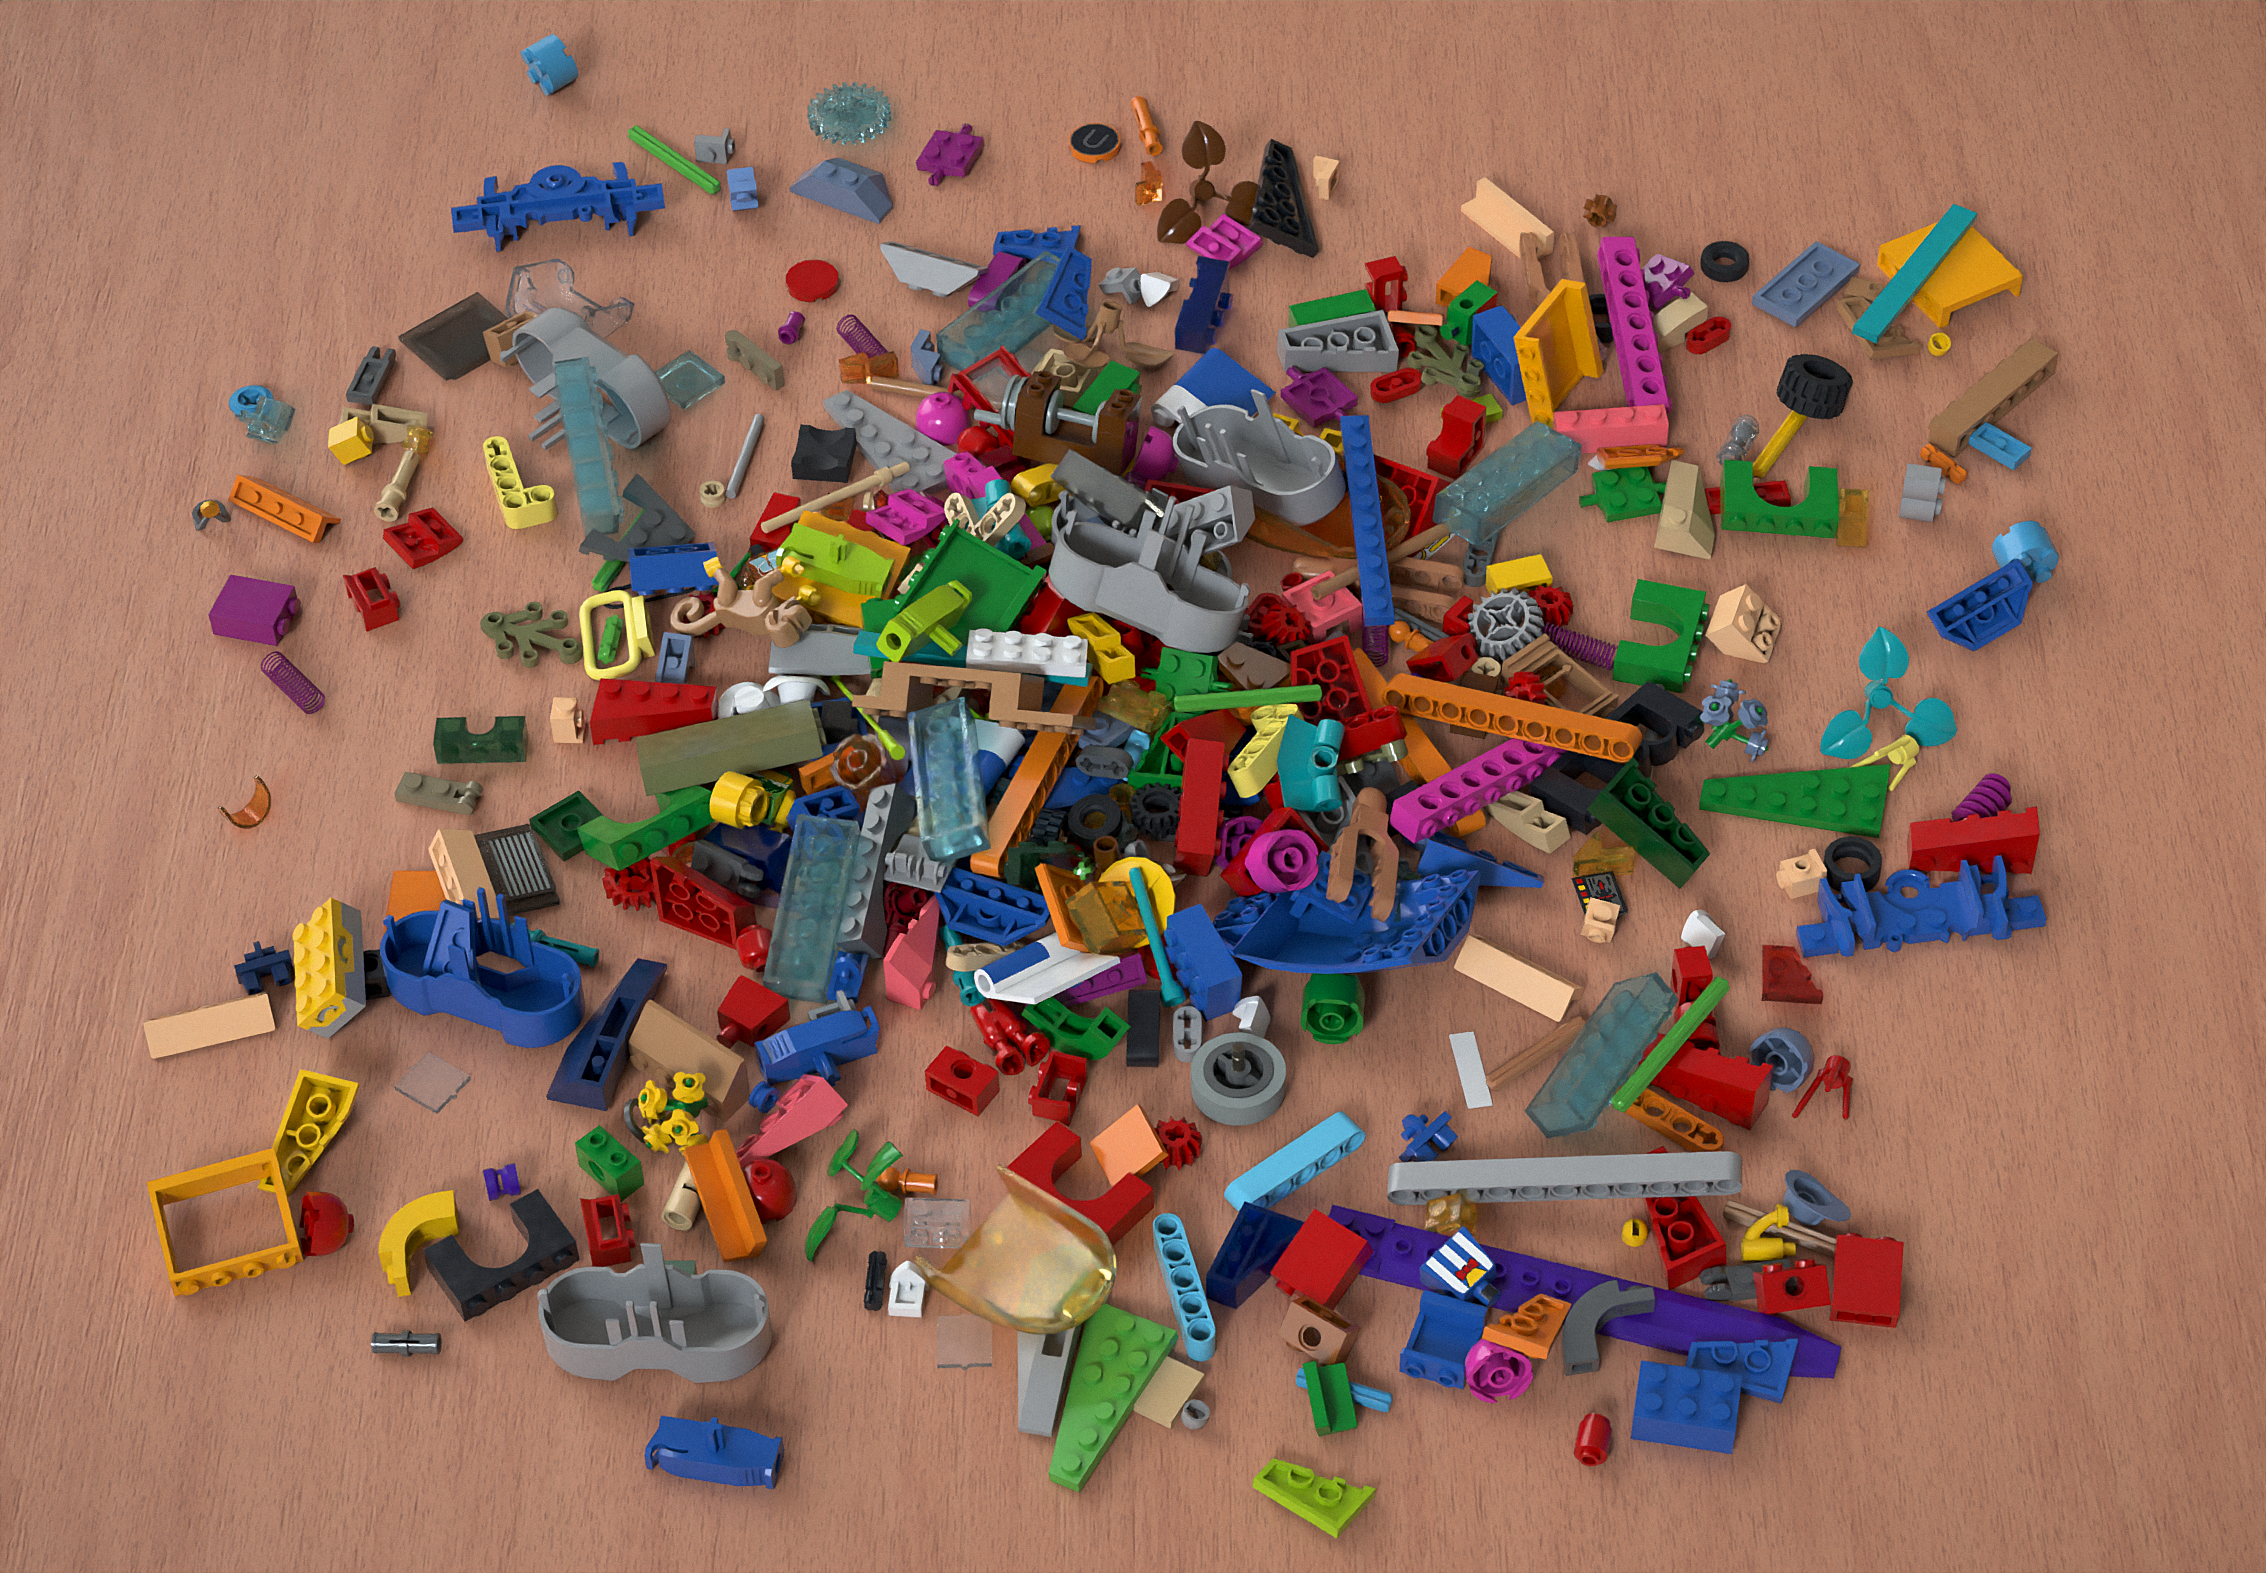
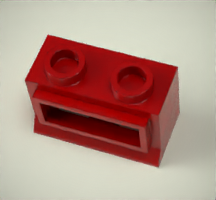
[1365,256,1408,315]
[343,567,401,632]
[1028,1050,1088,1126]
[580,1194,636,1267]

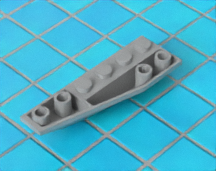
[1120,485,1255,556]
[769,624,924,679]
[1017,1245,1097,1437]

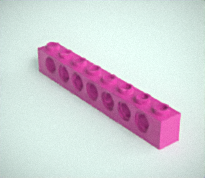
[1597,237,1672,414]
[1389,729,1568,844]

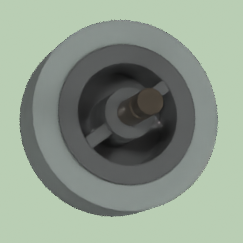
[1191,1033,1286,1126]

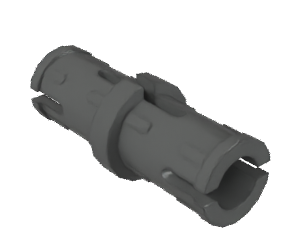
[371,1330,442,1357]

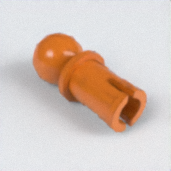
[1388,620,1434,653]
[877,1166,938,1195]

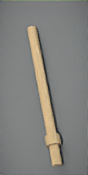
[761,461,910,533]

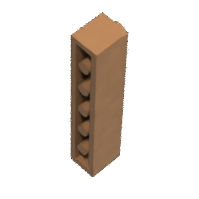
[1928,338,2059,457]

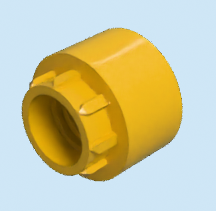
[710,771,769,830]

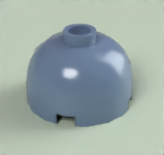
[1749,1027,1815,1093]

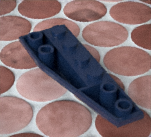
[546,958,667,1111]

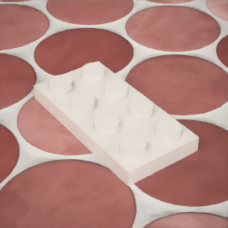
[966,629,1088,678]

